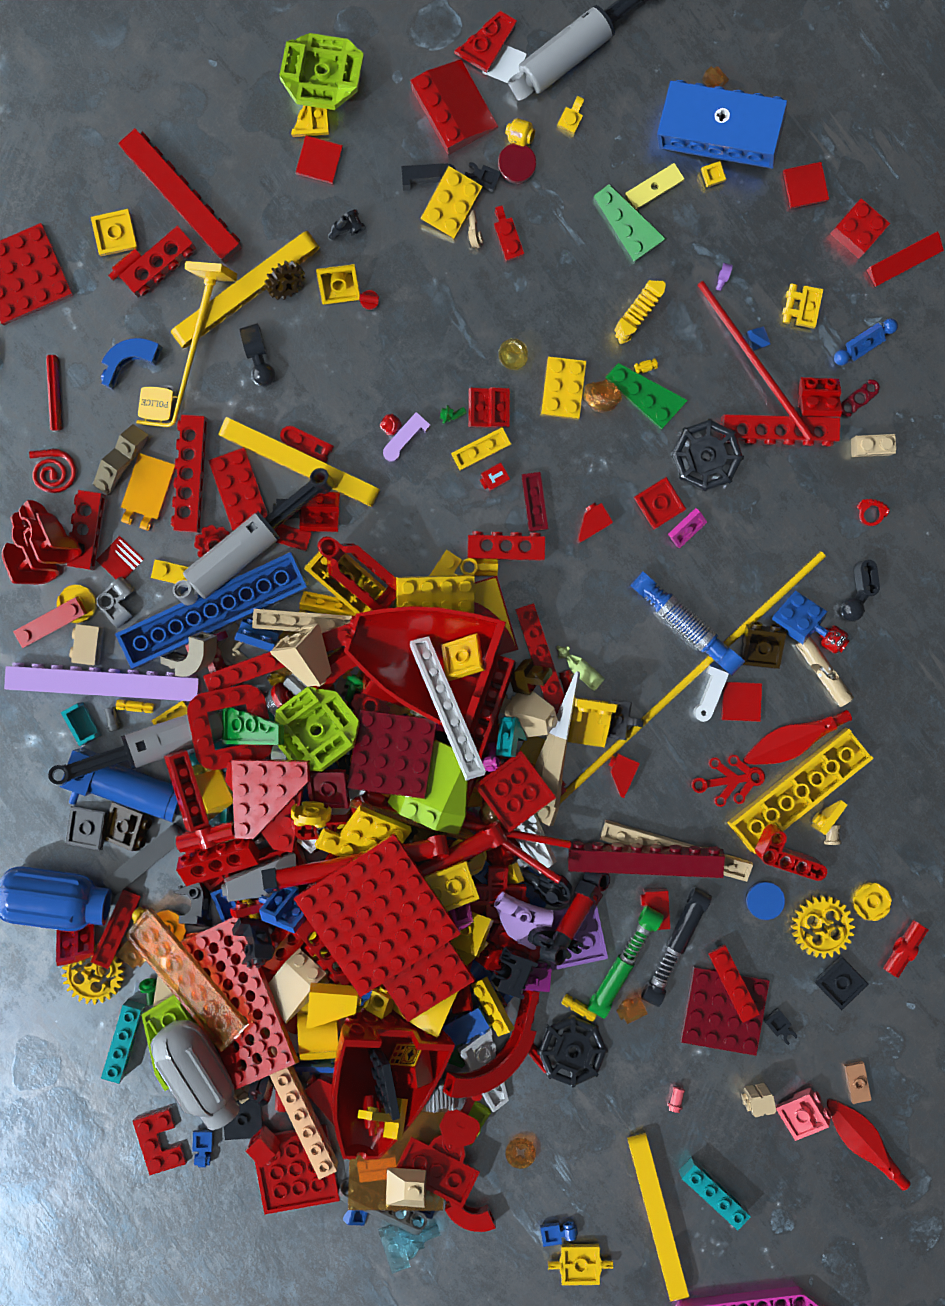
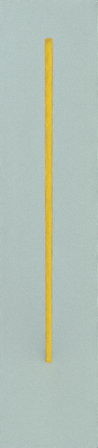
[539,551,826,823]

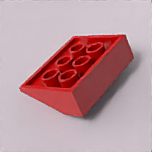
[410,59,498,155]

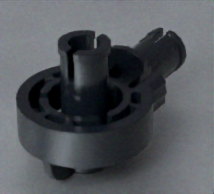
[521,868,573,907]

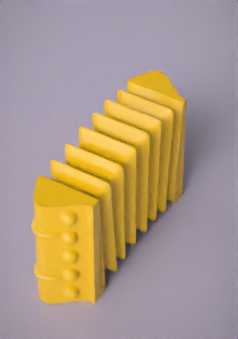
[614,280,666,344]

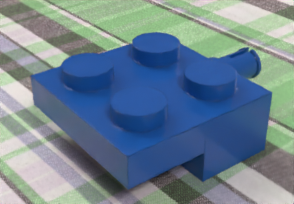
[772,590,829,645]
[259,887,306,934]

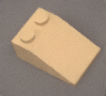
[269,948,329,1023]

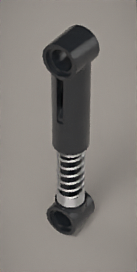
[641,887,712,1007]

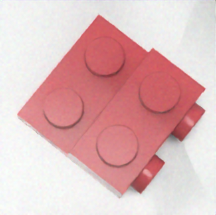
[776,1087,832,1141]

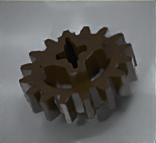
[264,260,306,300]

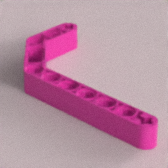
[676,1286,824,1306]

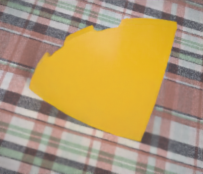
[393,992,458,1038]

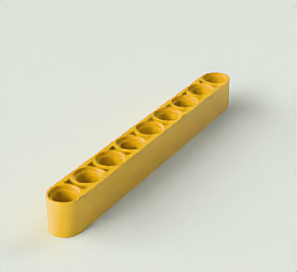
[171,231,320,349]
[218,417,380,507]
[627,1133,689,1302]

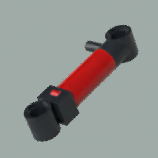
[540,872,610,965]

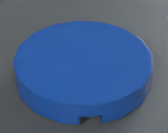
[746,881,785,920]

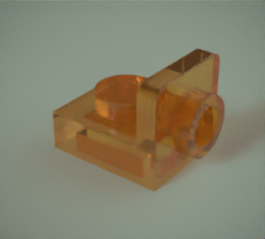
[702,66,729,88]

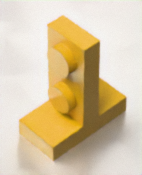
[358,1097,408,1140]

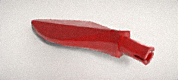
[743,710,852,765]
[827,1099,911,1190]

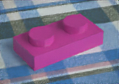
[668,508,708,549]

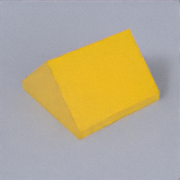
[316,264,360,305]
[195,769,233,821]

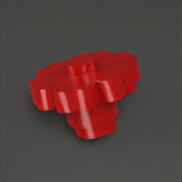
[194,524,230,558]
[351,689,390,719]

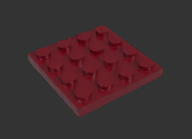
[347,710,438,799]
[680,966,770,1056]

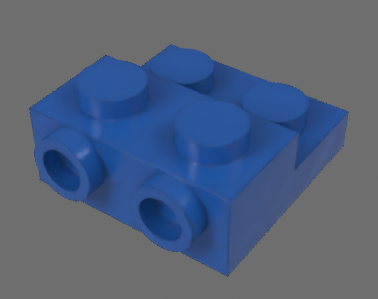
[234,617,280,651]

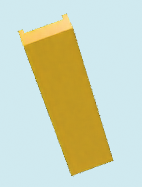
[727,727,874,854]

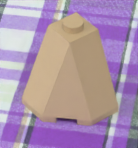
[270,624,331,687]
[504,691,557,737]

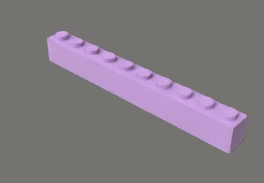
[4,662,202,701]

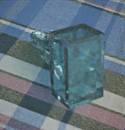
[378,1224,441,1274]

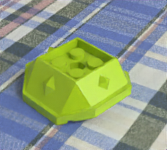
[279,33,364,110]
[275,687,360,771]

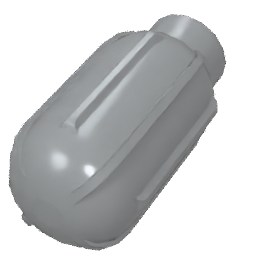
[151,1020,240,1130]

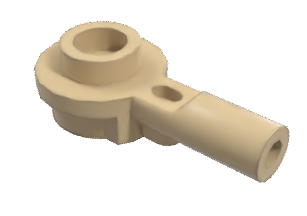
[468,210,484,248]

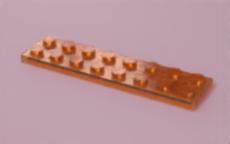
[125,908,249,1052]

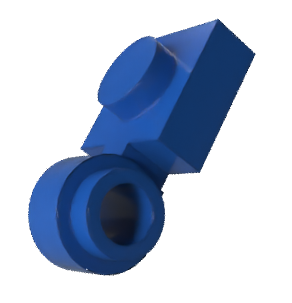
[192,1130,213,1168]
[540,1221,578,1247]

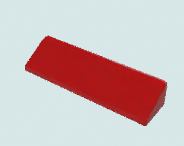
[866,231,944,287]

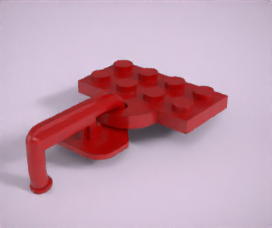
[395,1094,483,1208]

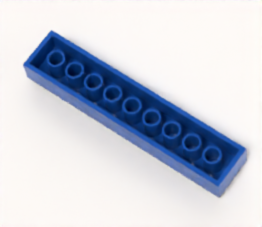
[115,552,309,669]

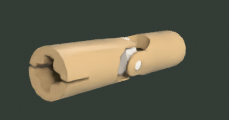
[795,636,854,707]

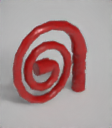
[29,448,76,493]

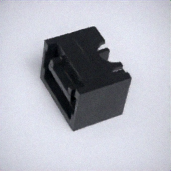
[490,946,538,999]

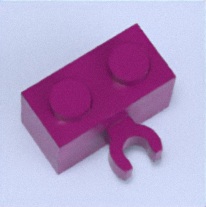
[522,961,552,992]

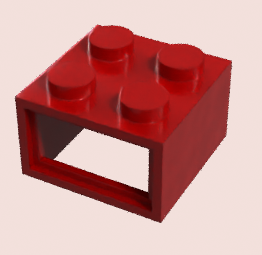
[830,198,890,259]

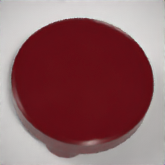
[498,143,536,185]

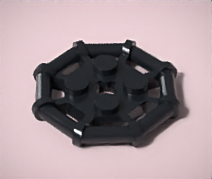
[671,418,744,492]
[537,1015,608,1088]

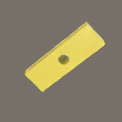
[625,163,684,210]

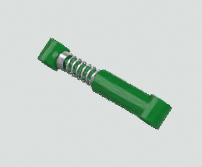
[587,905,664,1019]

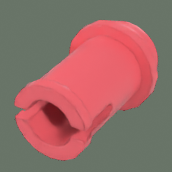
[668,1086,685,1113]

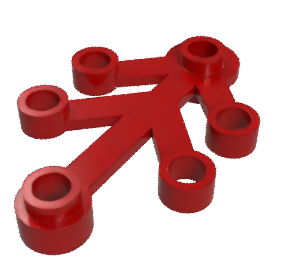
[691,754,765,807]

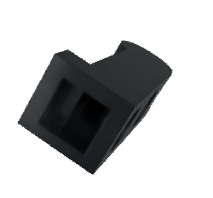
[401,163,456,191]

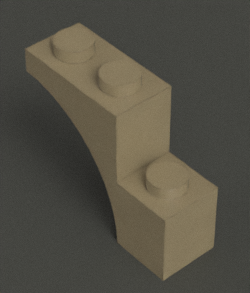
[93,424,148,496]

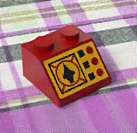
[389,1041,433,1088]

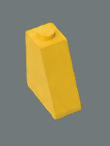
[306,983,361,1028]

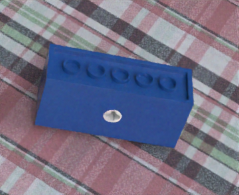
[657,80,787,169]

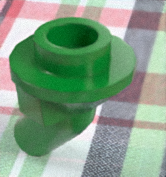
[439,405,467,424]
[345,674,363,702]
[139,978,157,1006]

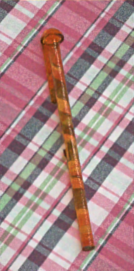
[350,799,494,851]

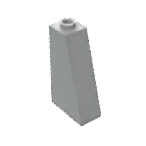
[222,852,299,902]

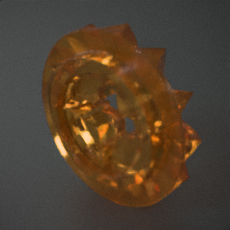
[505,1137,536,1169]

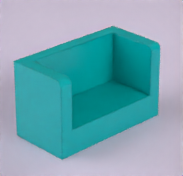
[60,702,102,746]

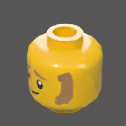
[505,118,536,146]

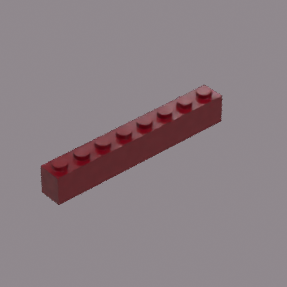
[568,841,725,878]

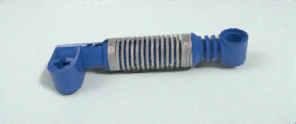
[630,571,745,676]

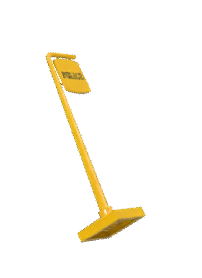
[136,261,238,427]

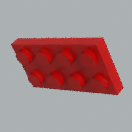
[208,447,269,531]

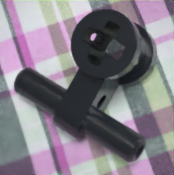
[328,209,366,240]

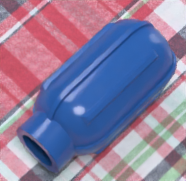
[0,867,112,931]

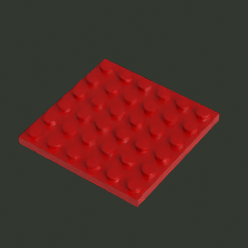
[294,833,461,997]

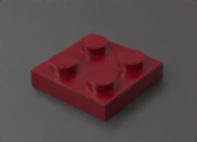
[307,769,350,809]

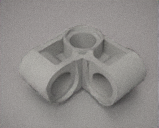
[96,576,134,628]

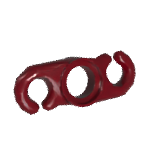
[841,379,880,417]

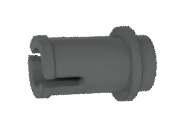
[103,707,121,732]

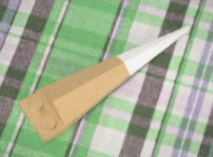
[534,671,580,826]

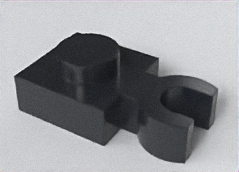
[465,162,501,192]
[764,1008,798,1045]

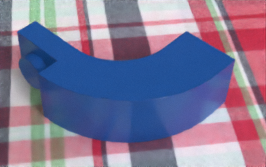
[101,338,163,389]

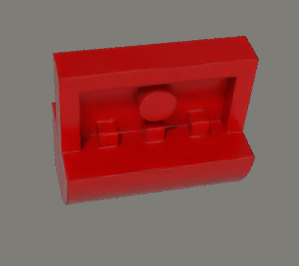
[798,377,842,417]

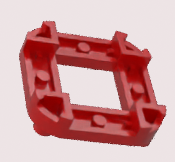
[187,684,273,770]

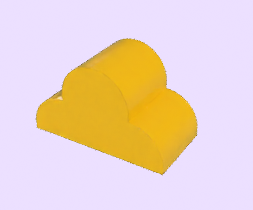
[304,552,386,614]
[297,1002,338,1061]

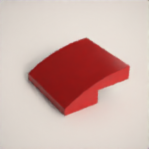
[468,387,510,428]
[299,492,340,532]
[56,924,95,966]

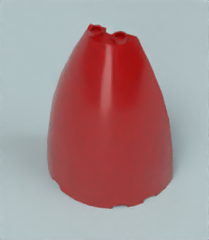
[343,606,506,730]
[331,1007,455,1160]

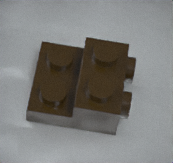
[741,621,787,669]
[104,802,152,851]

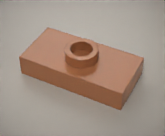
[844,1061,871,1104]

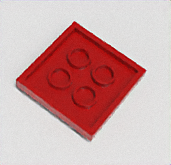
[474,751,556,833]

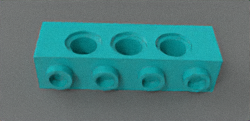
[101,999,146,1084]
[678,1157,751,1230]

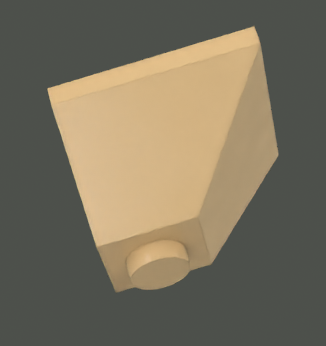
[386,1168,426,1208]

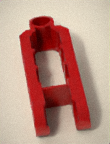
[318,536,396,610]

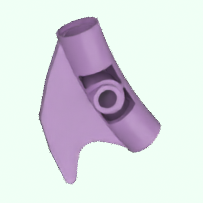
[494,892,554,950]

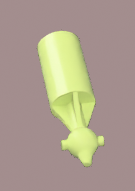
[556,645,605,691]

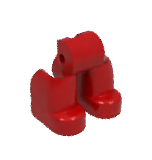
[2,500,82,585]

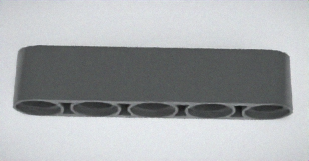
[102,822,185,896]
[338,1179,427,1235]

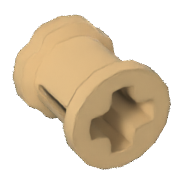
[824,824,842,845]

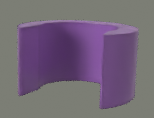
[716,262,733,291]

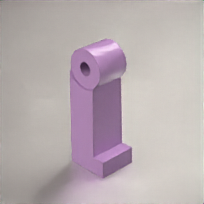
[383,412,431,462]

